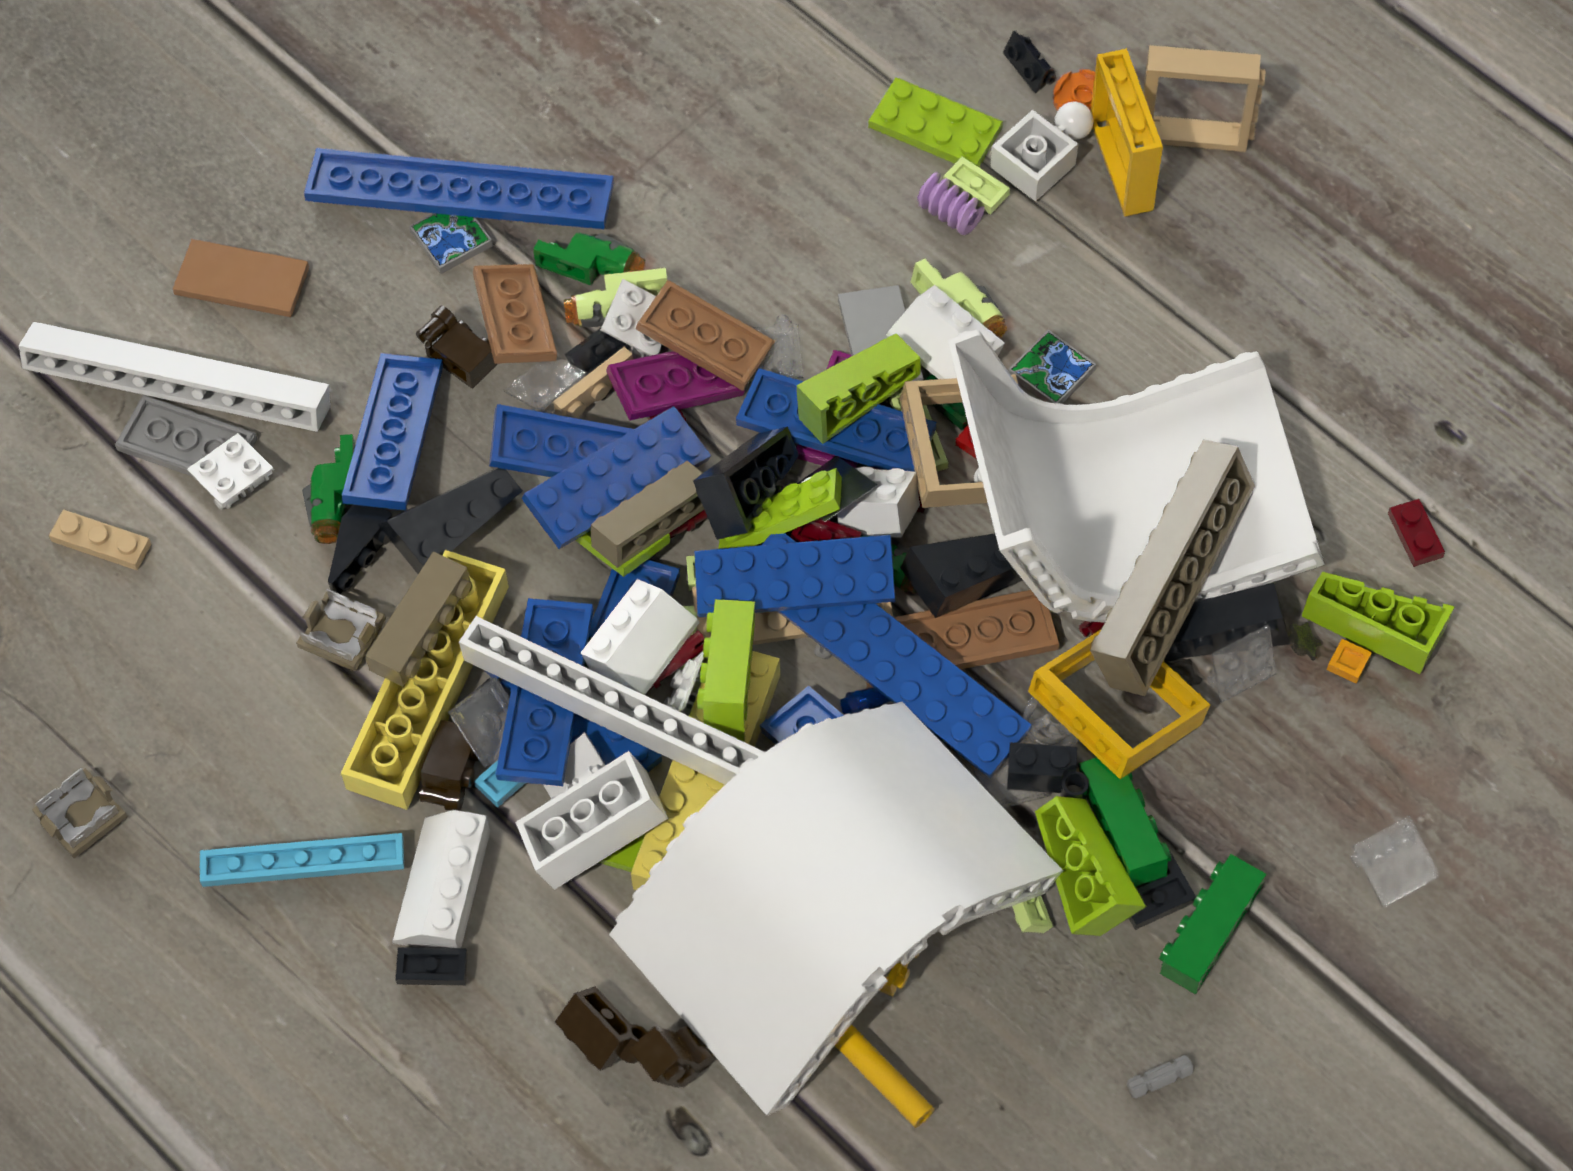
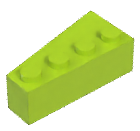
[796,333,921,444]

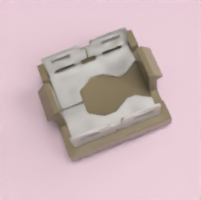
[296,589,386,671]
[32,768,128,859]

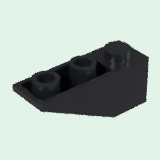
[328,505,393,594]

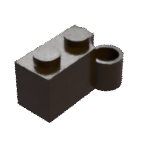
[555,986,648,1071]

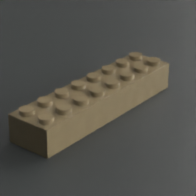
[1090,440,1255,696]

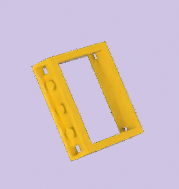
[1091,48,1163,217]
[1028,630,1210,779]

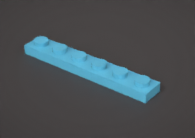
[200,833,404,887]

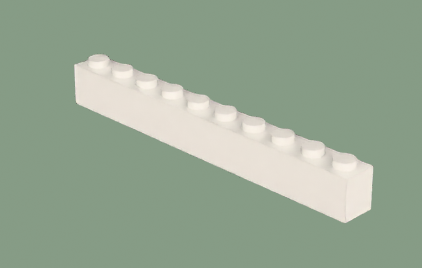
[19,322,330,432]
[459,616,765,785]

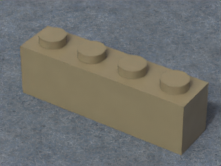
[591,461,704,568]
[365,551,471,687]

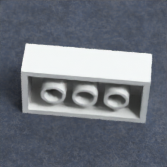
[516,751,668,890]

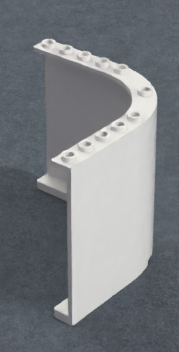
[947,330,1325,622]
[609,702,1063,1115]

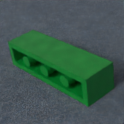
[1079,757,1171,886]
[1159,854,1266,995]

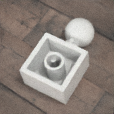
[991,102,1093,202]
[802,467,920,538]

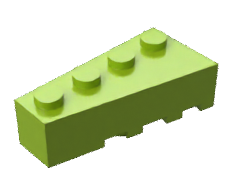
[1301,572,1455,674]
[697,599,755,742]
[1035,796,1146,936]

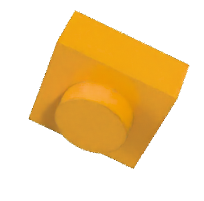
[1327,639,1372,684]

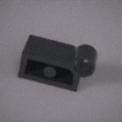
[1007,742,1089,799]

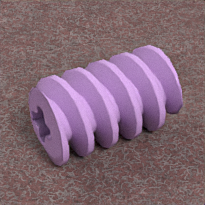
[918,172,985,235]

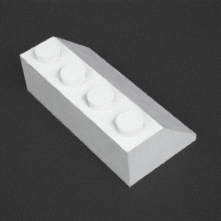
[393,810,491,948]

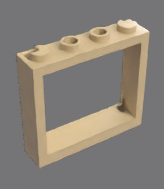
[1143,45,1266,152]
[899,374,1018,508]

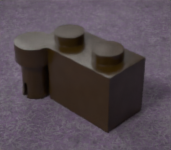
[416,305,497,389]
[419,720,484,811]
[629,1026,715,1088]

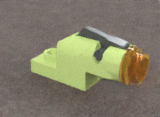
[910,259,1007,338]
[563,268,667,327]

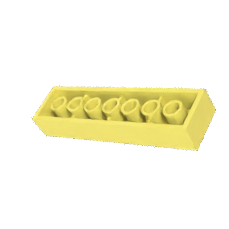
[341,550,509,810]
[631,651,780,890]

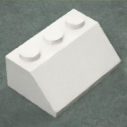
[886,285,1005,379]
[581,579,700,695]

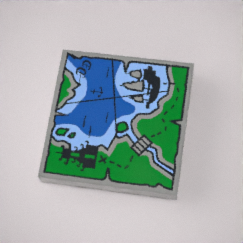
[409,213,493,274]
[1008,329,1096,404]

